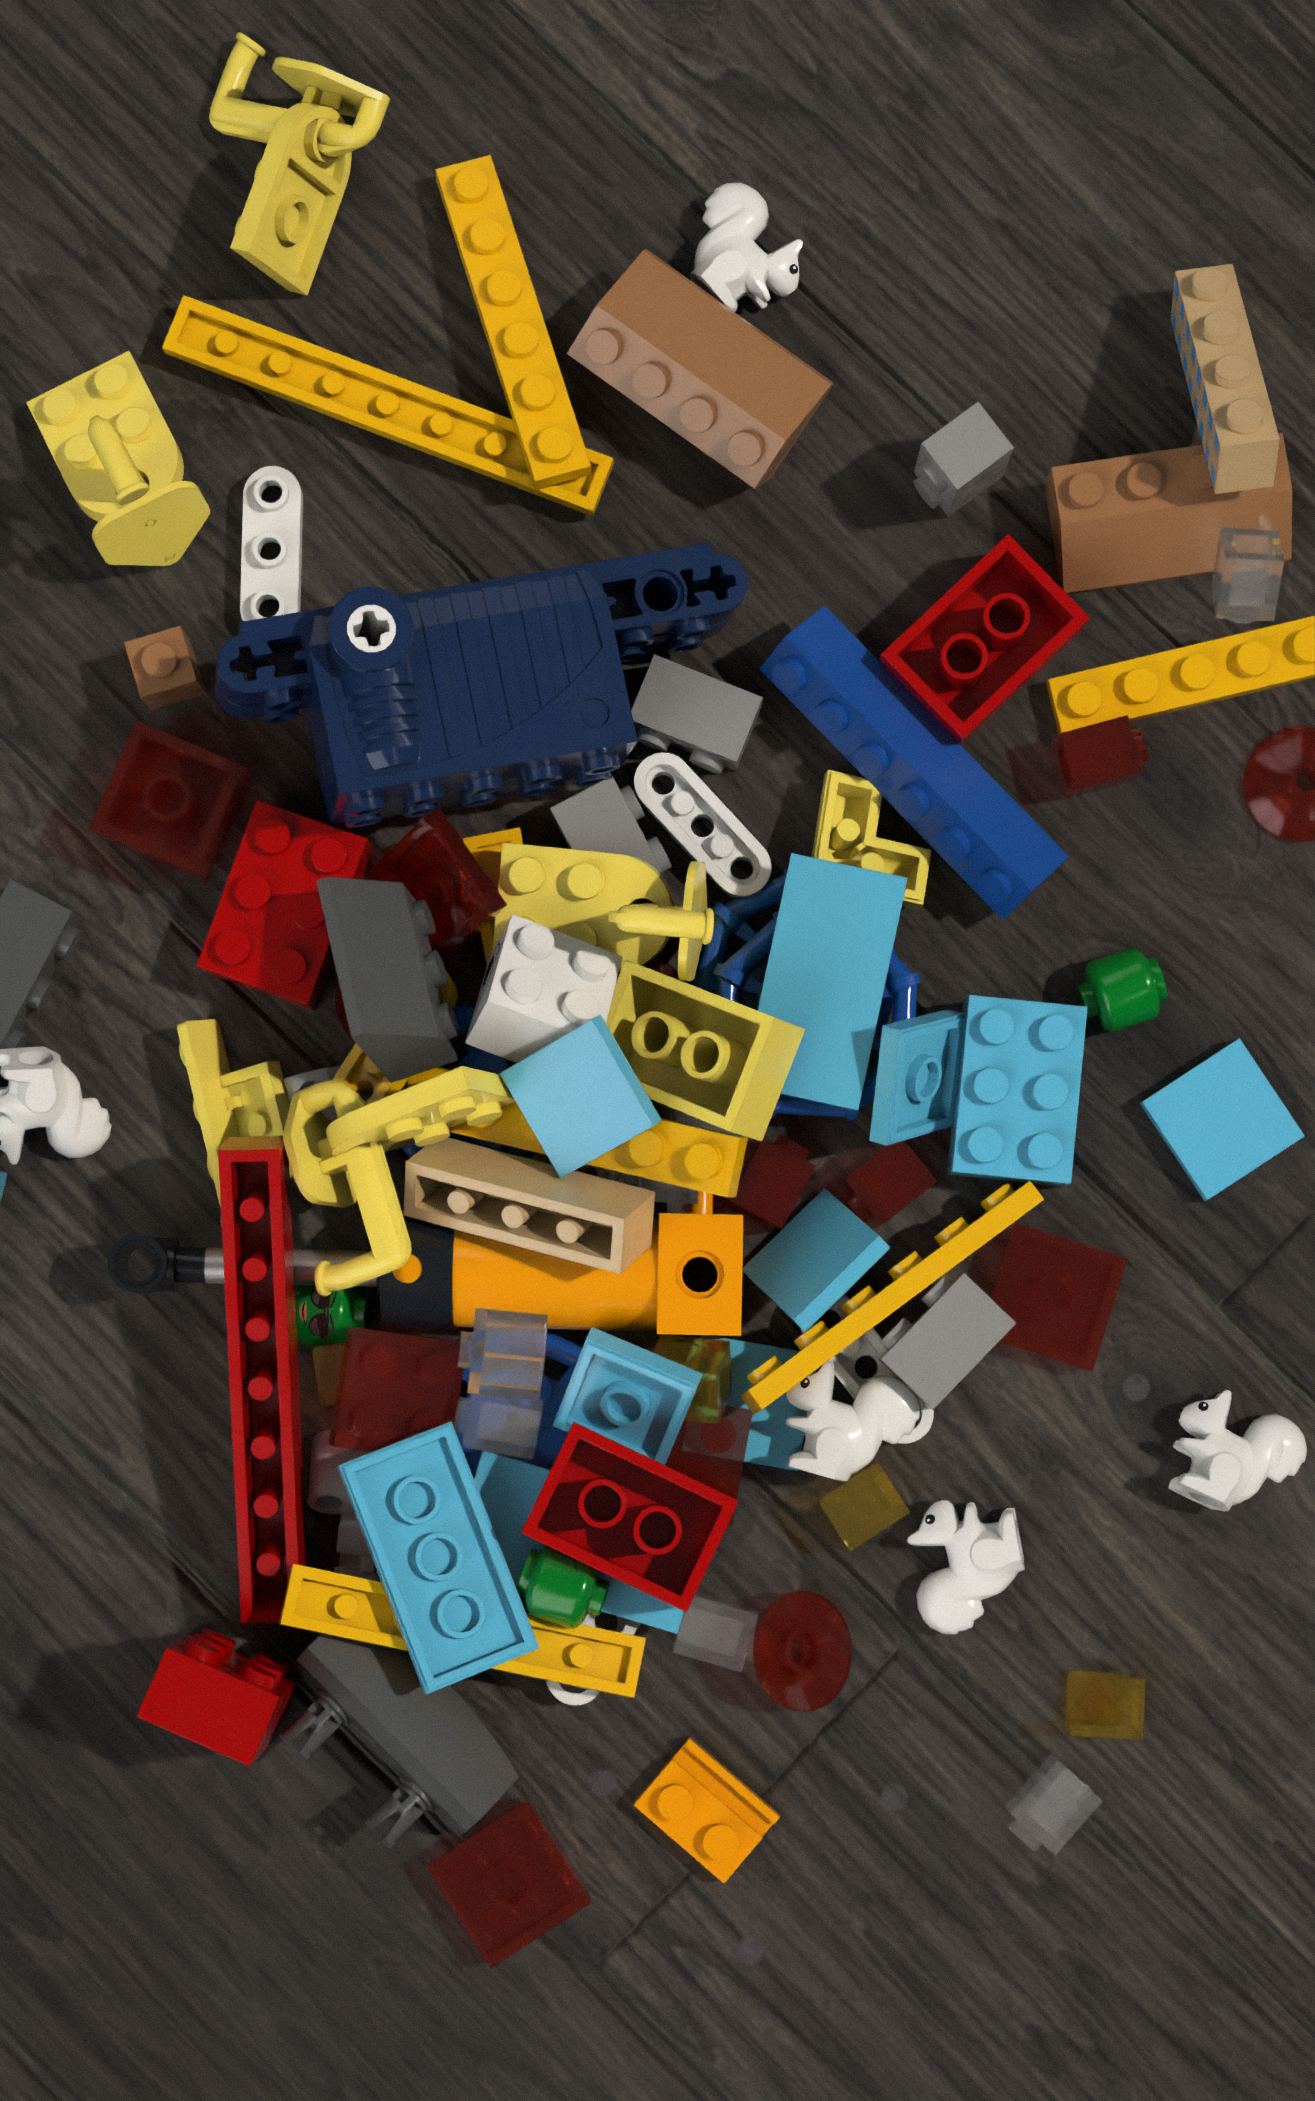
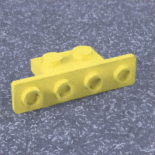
[177,1019,294,1226]

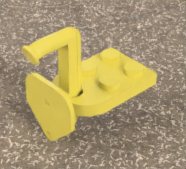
[209,32,390,295]
[26,351,210,566]
[492,842,714,981]
[283,1066,516,1296]

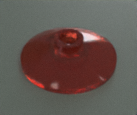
[1243,727,1315,842]
[753,1591,852,1712]

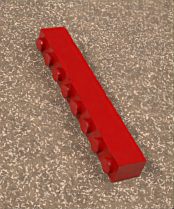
[218,1136,307,1624]

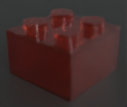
[89,721,253,883]

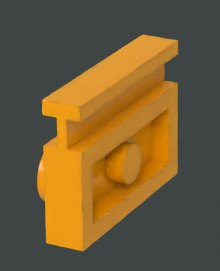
[634,1736,780,1883]

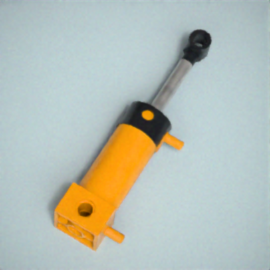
[107,1165,743,1336]

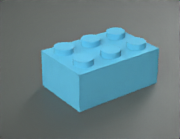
[947,995,1088,1187]

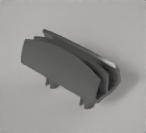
[279,1634,519,1848]

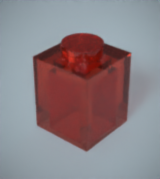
[1054,715,1148,798]
[729,1135,815,1230]
[842,1140,937,1227]

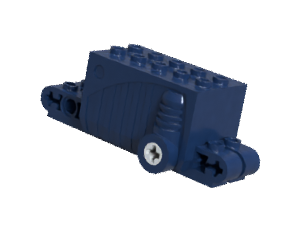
[215,543,748,828]

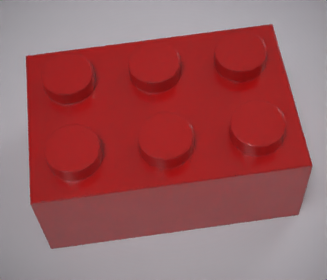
[879,534,1090,746]
[196,800,373,1011]
[521,1421,739,1612]
[136,1628,299,1766]

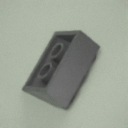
[316,877,460,1083]

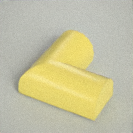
[811,770,931,910]

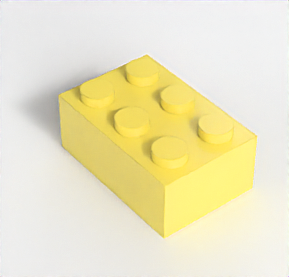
[606,959,806,1142]

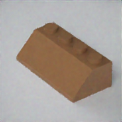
[566,249,834,489]
[1044,432,1292,595]

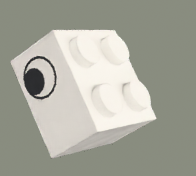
[465,914,623,1063]

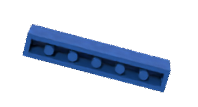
[759,606,1069,920]

